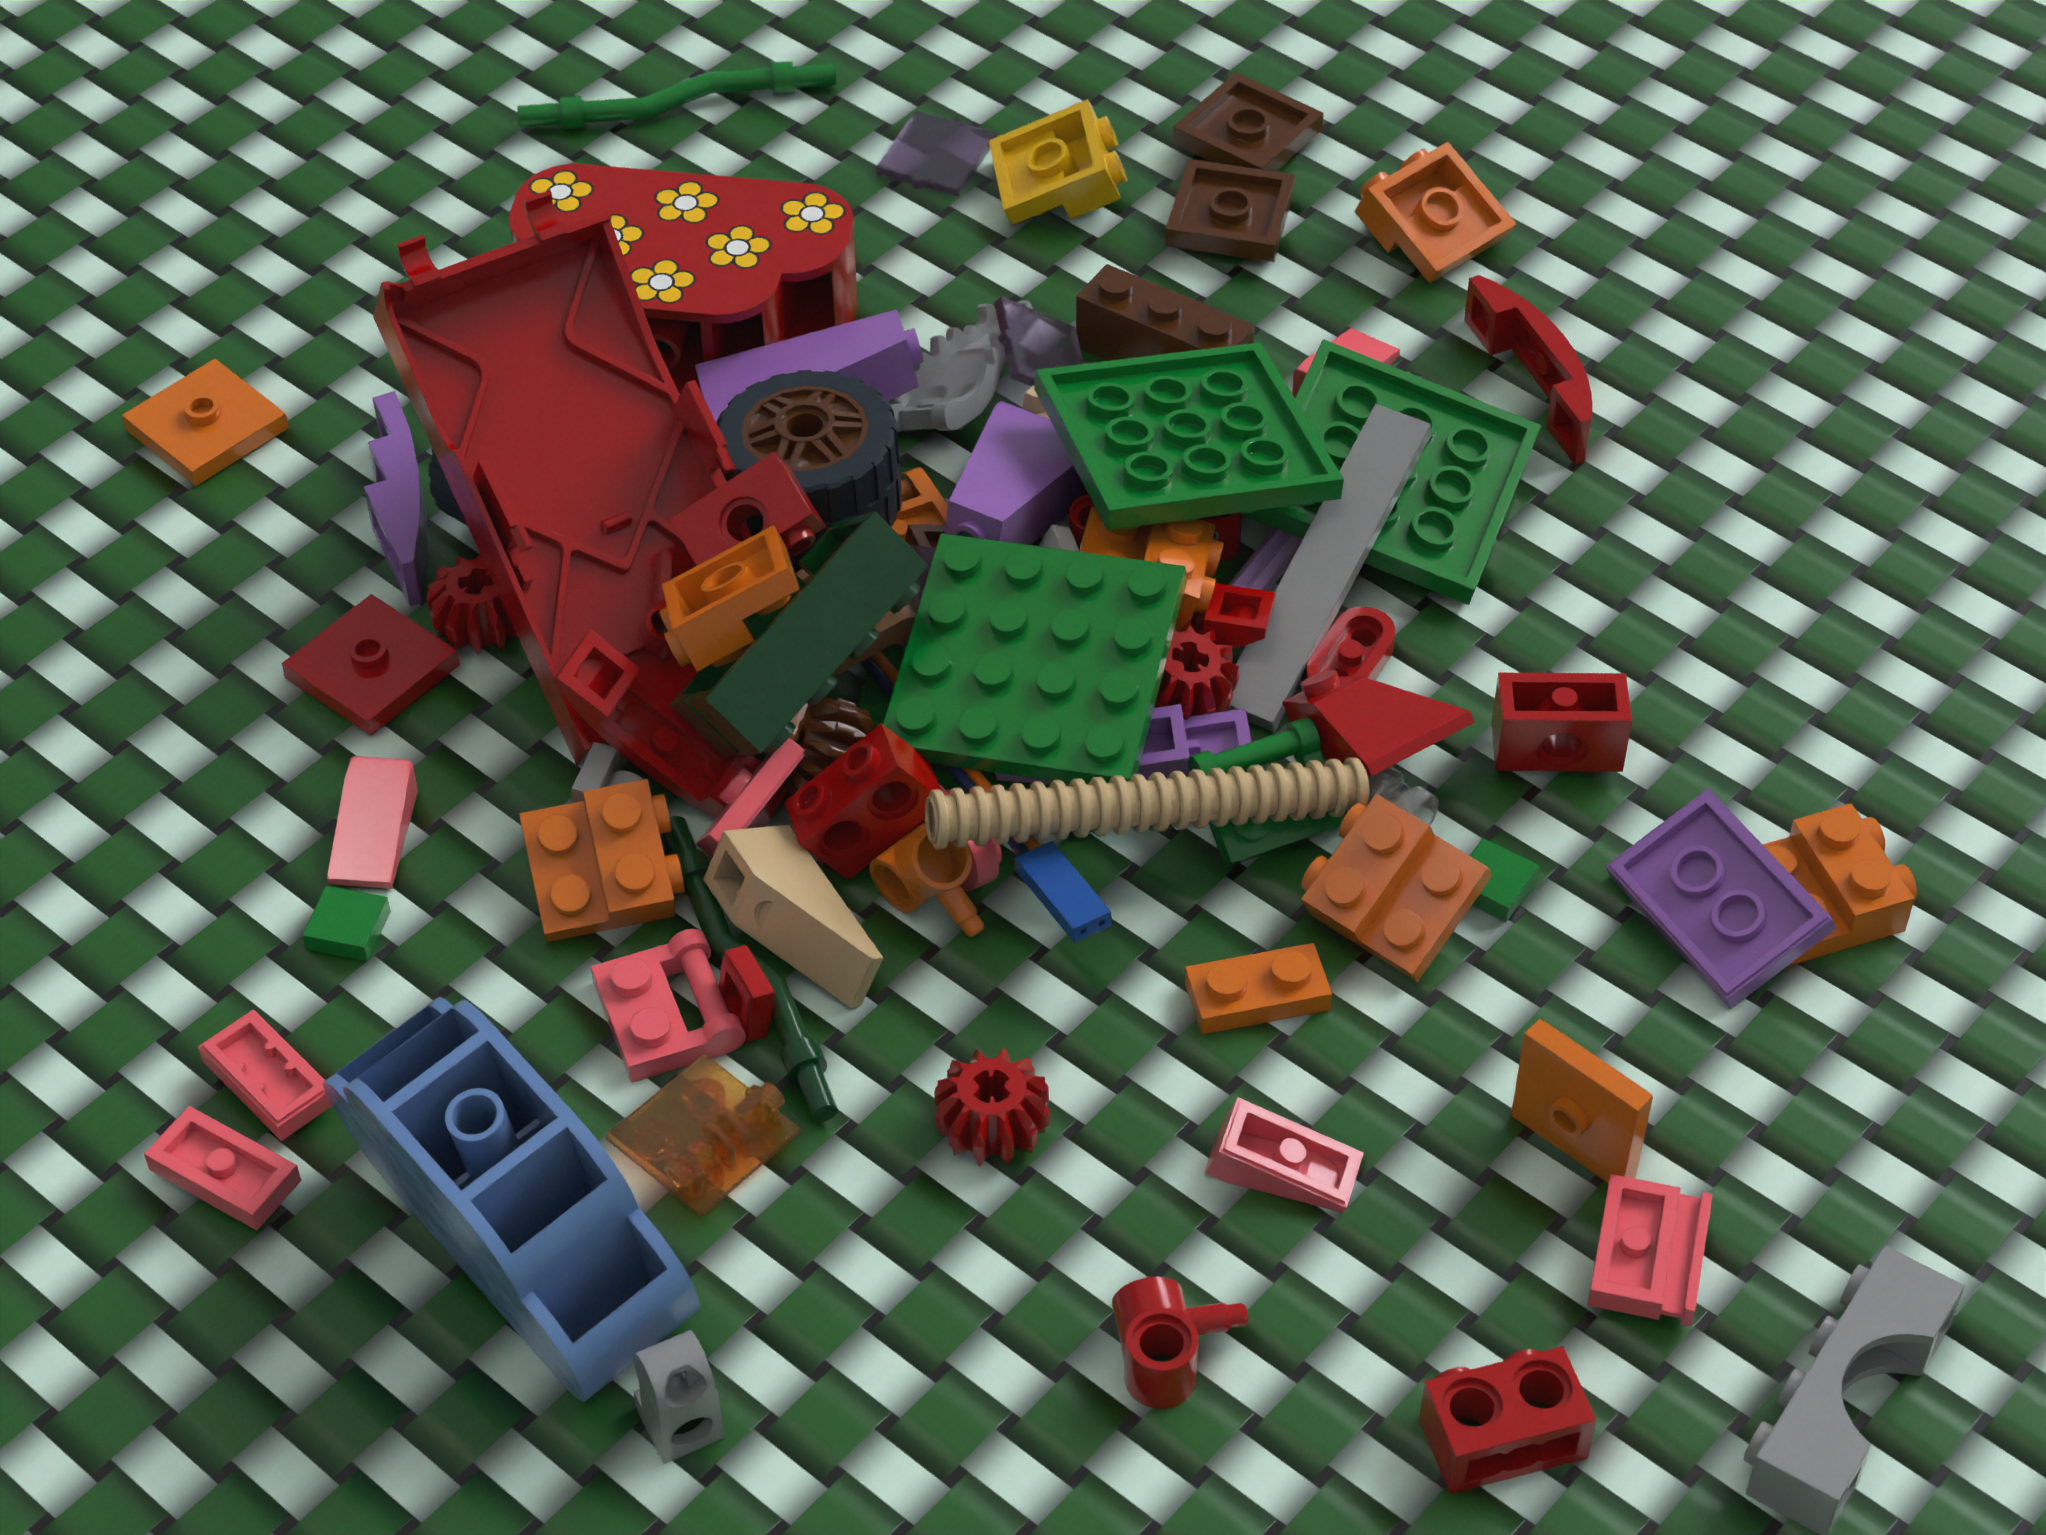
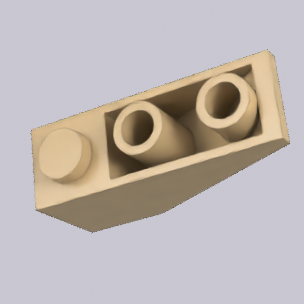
[703,825,883,1008]

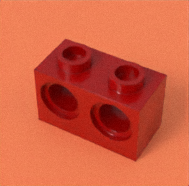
[784,723,941,880]
[1419,1346,1596,1494]

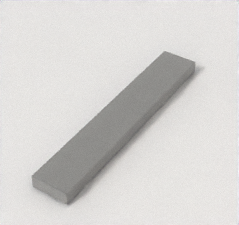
[1225,404,1431,732]

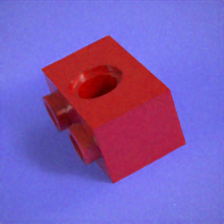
[669,451,826,566]
[1491,672,1632,772]

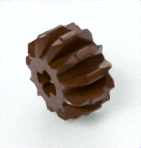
[786,697,874,794]

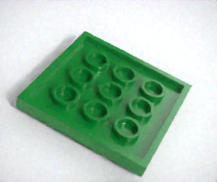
[1243,339,1541,605]
[1034,342,1344,530]
[883,533,1187,784]

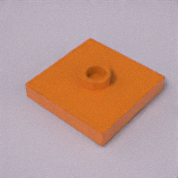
[121,359,289,486]
[1511,1019,1653,1184]

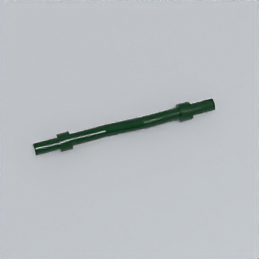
[664,816,838,1122]

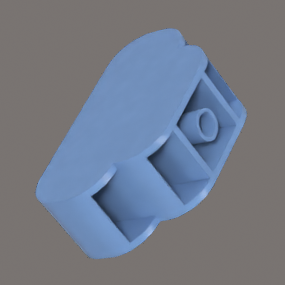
[323,997,701,1402]

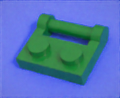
[1188,717,1345,868]

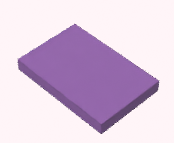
[1605,788,1836,1009]

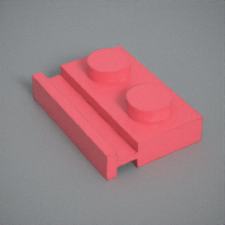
[1588,1174,1713,1327]

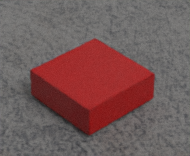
[719,945,775,1043]

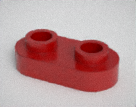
[1306,607,1396,680]

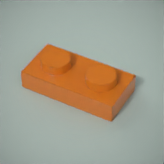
[1185,943,1332,1035]

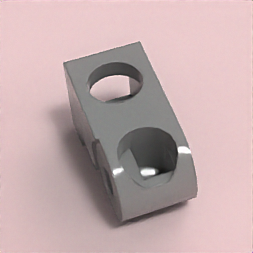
[633,1330,725,1464]

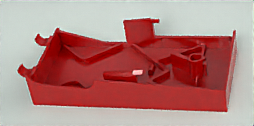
[373,190,752,765]

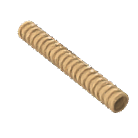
[925,757,1369,850]

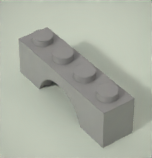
[1743,1245,1965,1535]

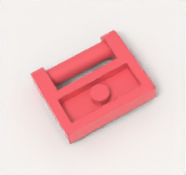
[591,929,746,1083]

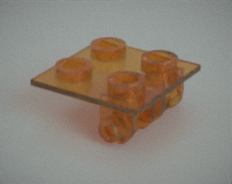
[605,1053,801,1217]

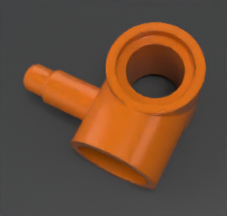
[869,823,984,937]

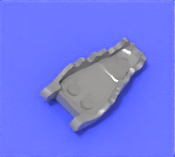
[888,300,1035,433]

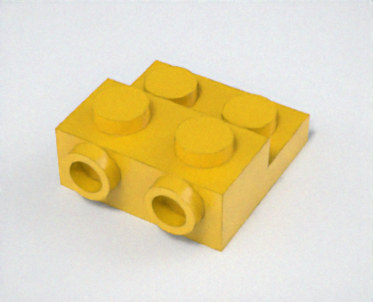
[988,99,1127,225]

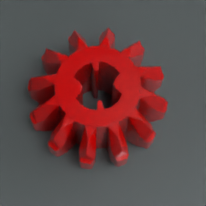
[427,554,518,654]
[1154,621,1239,720]
[934,1047,1050,1167]

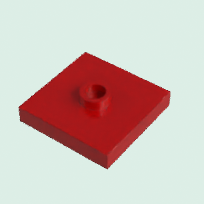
[281,594,460,736]

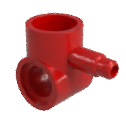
[1112,1277,1248,1409]

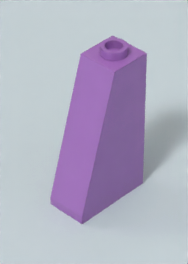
[695,309,924,423]
[944,401,1088,545]

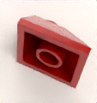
[1282,670,1475,777]

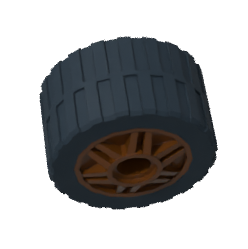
[717,370,902,563]

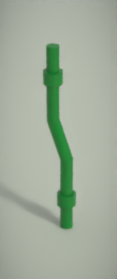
[517,61,836,130]

